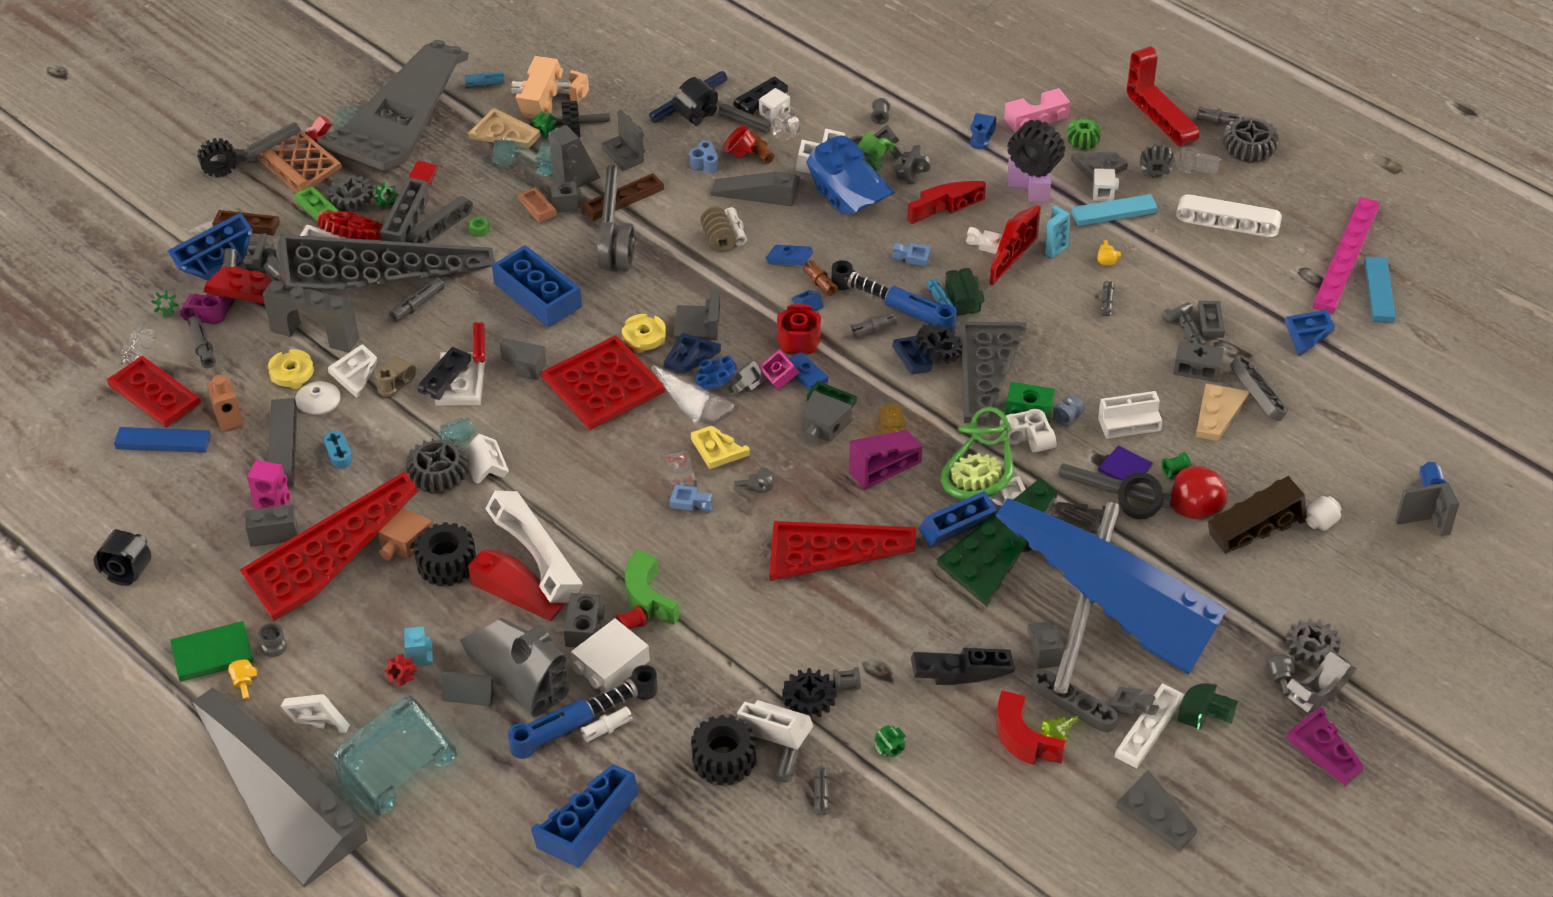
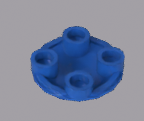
[695,355,737,389]

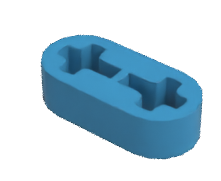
[323,431,352,469]

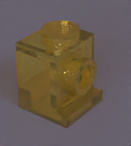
[879,403,905,435]

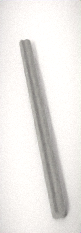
[1054,502,1119,694]

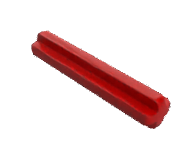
[473,322,485,363]

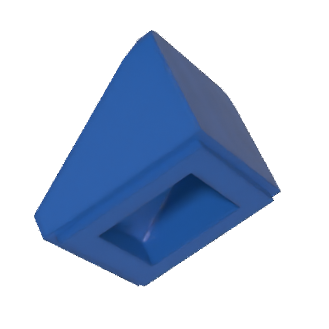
[792,290,824,311]

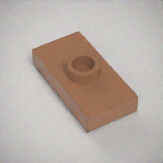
[518,187,557,223]

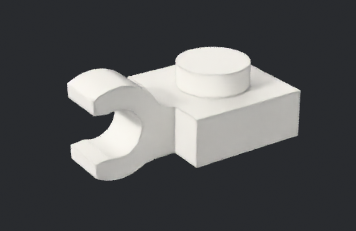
[966,227,1003,254]

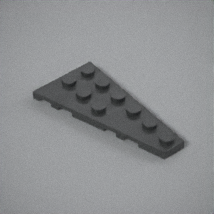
[960,322,1027,423]

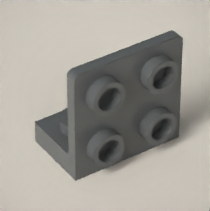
[602,110,645,171]
[673,291,720,340]
[1396,482,1460,536]

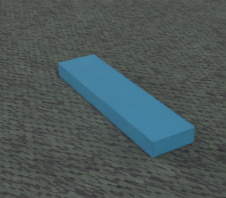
[1364,257,1396,322]

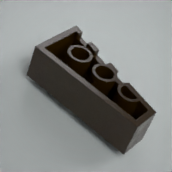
[1208,476,1307,554]

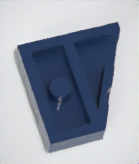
[664,333,721,374]
[892,336,933,375]

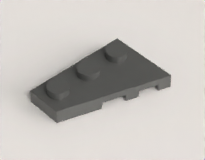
[1116,770,1197,852]

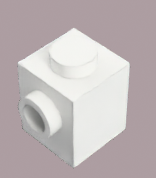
[759,88,790,123]
[1092,169,1119,201]

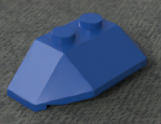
[167,212,252,281]

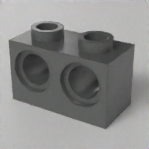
[564,593,605,647]

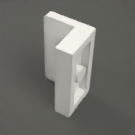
[464,434,509,484]

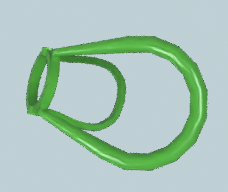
[941,407,1013,499]

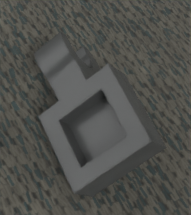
[874,125,902,160]
[726,360,767,396]
[1110,687,1159,715]

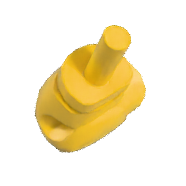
[1097,240,1121,266]
[228,659,257,700]

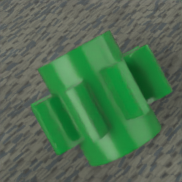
[532,111,557,138]
[371,182,399,209]
[151,290,179,317]
[874,725,906,757]

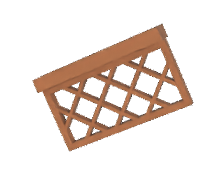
[257,130,342,193]

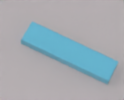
[1071,194,1158,226]

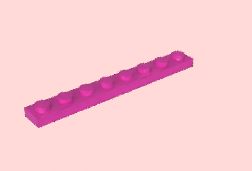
[1313,197,1380,314]

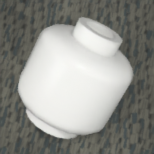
[1306,496,1342,531]

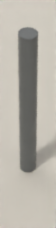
[530,113,610,126]

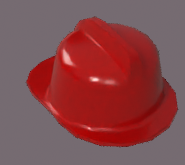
[723,125,756,159]

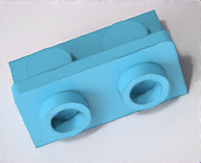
[1045,205,1070,259]

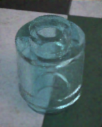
[438,418,474,443]

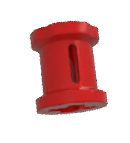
[615,605,647,630]

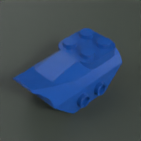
[806,135,896,214]

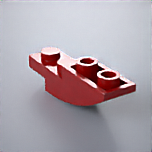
[907,181,986,224]

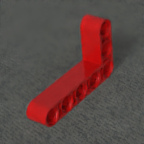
[1127,46,1199,146]

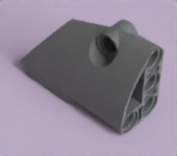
[460,618,569,716]

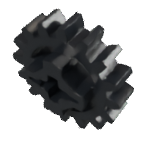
[915,323,963,364]
[782,668,837,718]

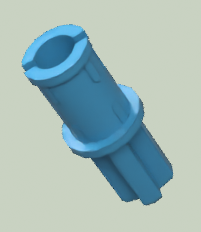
[465,71,505,88]

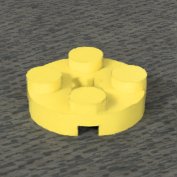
[622,314,666,353]
[268,349,314,389]

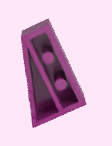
[849,430,923,490]

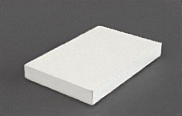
[435,352,486,406]

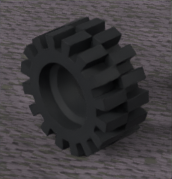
[561,101,581,137]
[197,138,238,178]

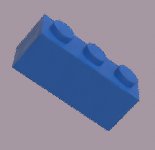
[919,491,997,548]

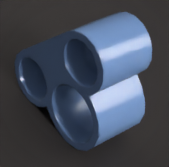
[689,140,718,173]

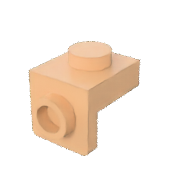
[569,70,589,103]

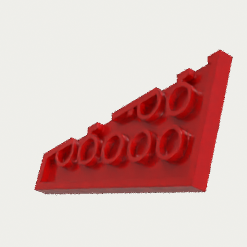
[769,521,916,581]

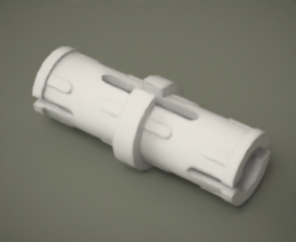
[725,207,747,246]
[580,706,633,743]

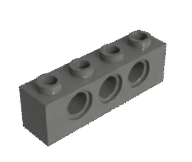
[380,178,428,242]

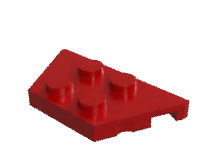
[203,266,272,304]

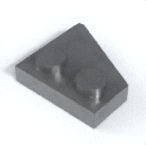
[1071,151,1128,182]

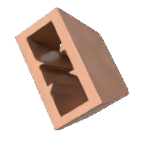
[207,375,244,432]
[378,508,433,561]

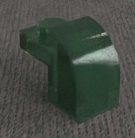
[1177,683,1238,730]

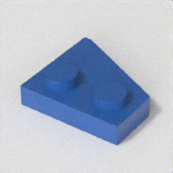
[1285,309,1335,355]

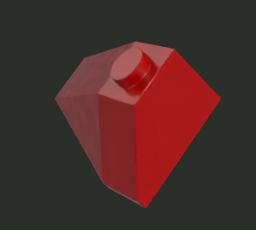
[989,205,1041,285]
[468,550,565,622]

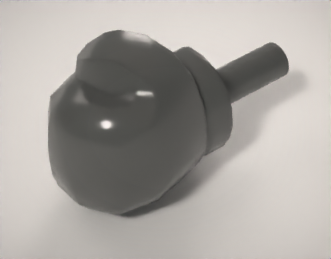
[734,467,775,492]
[1267,655,1295,696]

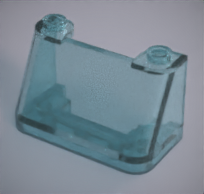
[333,695,457,817]

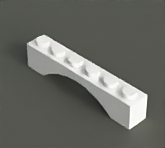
[485,491,583,603]

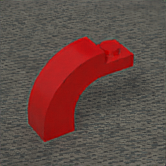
[996,690,1066,765]

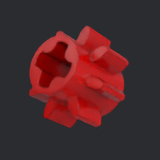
[384,654,417,686]

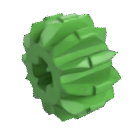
[1067,117,1101,150]

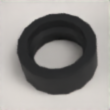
[1118,472,1163,520]

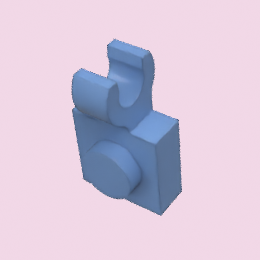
[892,243,931,267]
[669,484,713,512]

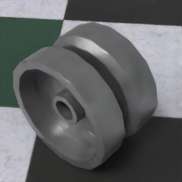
[598,222,635,270]

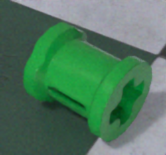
[1161,452,1192,478]

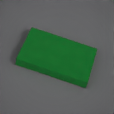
[170,621,254,682]

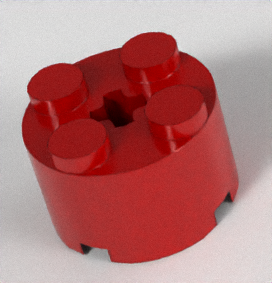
[777,304,821,354]

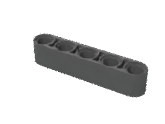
[268,398,297,485]

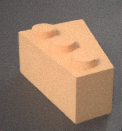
[515,56,563,118]

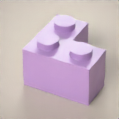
[1007,155,1051,202]

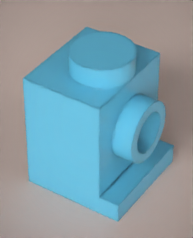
[404,626,433,665]

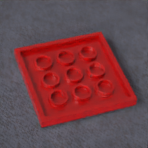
[541,335,665,430]

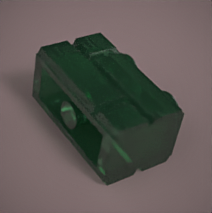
[945,268,984,316]

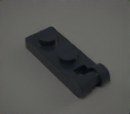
[733,76,788,115]
[418,347,471,400]

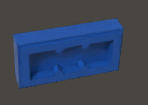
[766,245,813,266]
[789,352,829,391]

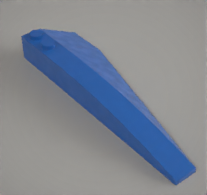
[996,498,1227,675]

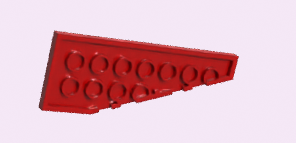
[239,471,418,621]

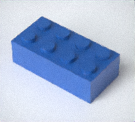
[492,245,582,328]

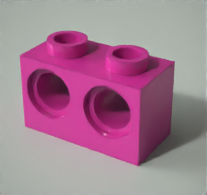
[247,460,291,509]

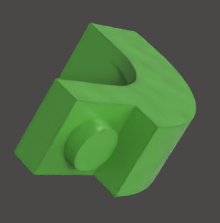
[625,549,680,625]

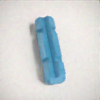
[926,278,953,305]

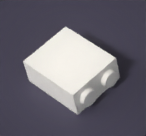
[571,619,650,693]

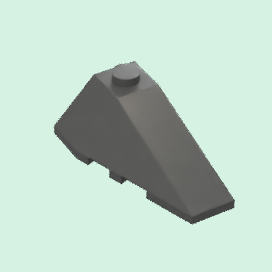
[711,171,800,206]

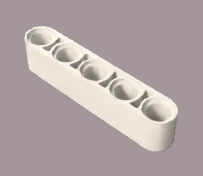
[1176,194,1282,237]

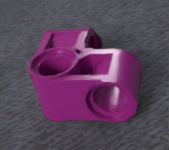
[180,293,235,324]

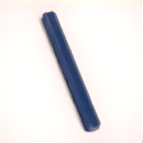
[649,71,728,122]

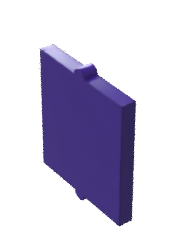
[1098,445,1153,481]

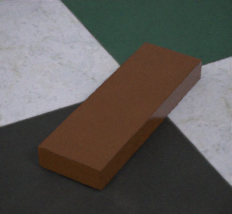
[212,210,280,236]

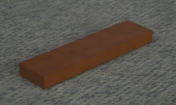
[582,173,664,221]

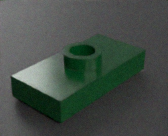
[807,381,857,408]

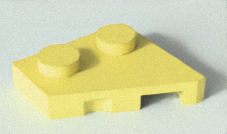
[691,426,750,469]

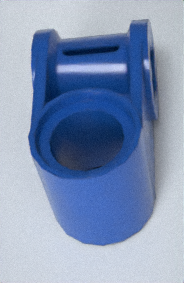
[970,113,996,149]

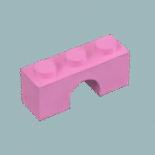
[1004,88,1070,133]

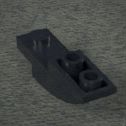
[911,648,1015,685]

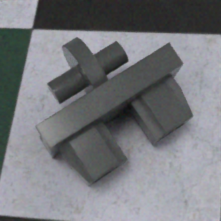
[895,145,932,184]
[243,233,277,274]

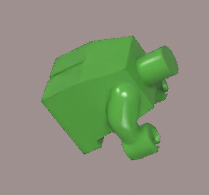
[857,132,896,171]

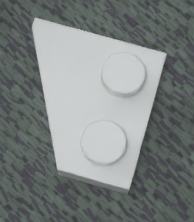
[281,694,350,733]

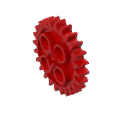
[317,210,383,241]

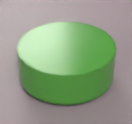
[468,217,490,237]

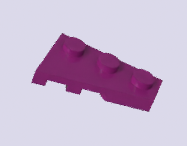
[1286,706,1364,786]

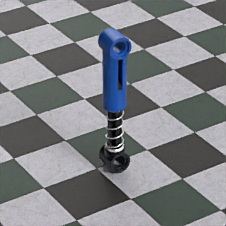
[831,260,957,332]
[508,665,658,759]

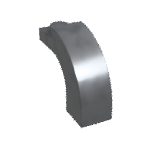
[1286,651,1357,713]

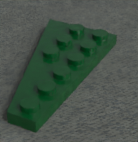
[937,478,1057,607]

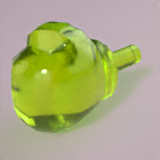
[1041,715,1079,740]

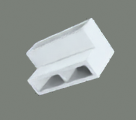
[1098,391,1162,439]
[737,700,813,750]

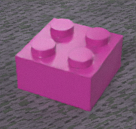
[759,349,799,390]

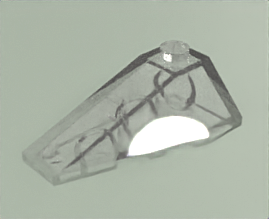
[651,365,739,427]

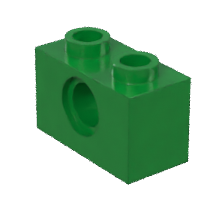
[1005,382,1055,424]

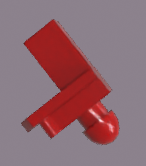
[305,115,332,148]

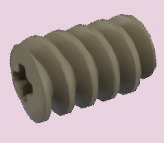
[700,206,736,252]

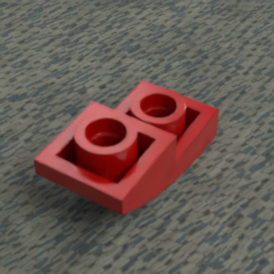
[409,160,438,187]

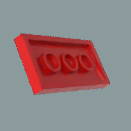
[107,356,201,428]

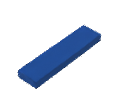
[114,427,211,452]

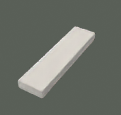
[1114,683,1185,768]

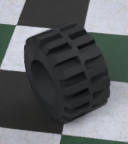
[1007,120,1065,177]
[414,522,476,586]
[691,715,756,785]

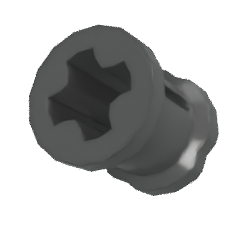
[871,98,890,125]
[833,667,861,692]

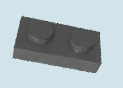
[1197,301,1225,338]

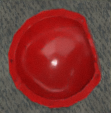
[1170,466,1228,520]

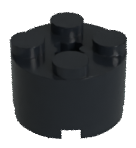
[672,77,718,126]
[93,529,151,586]

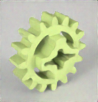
[951,453,1002,491]

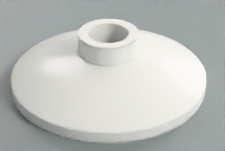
[295,381,341,415]

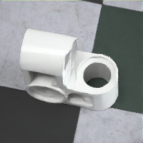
[1000,409,1057,453]

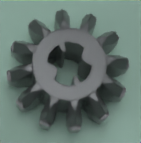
[1140,143,1175,178]

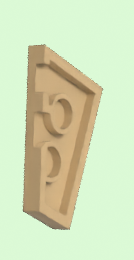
[468,108,541,149]
[1195,384,1250,441]

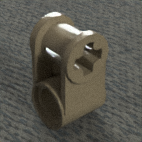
[375,356,416,397]

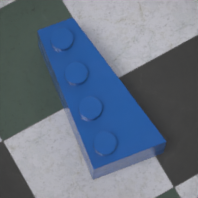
[531,764,639,868]

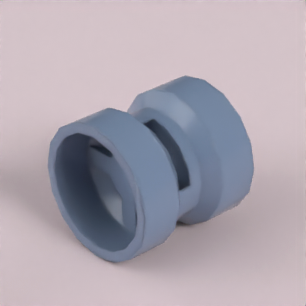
[1053,395,1085,426]

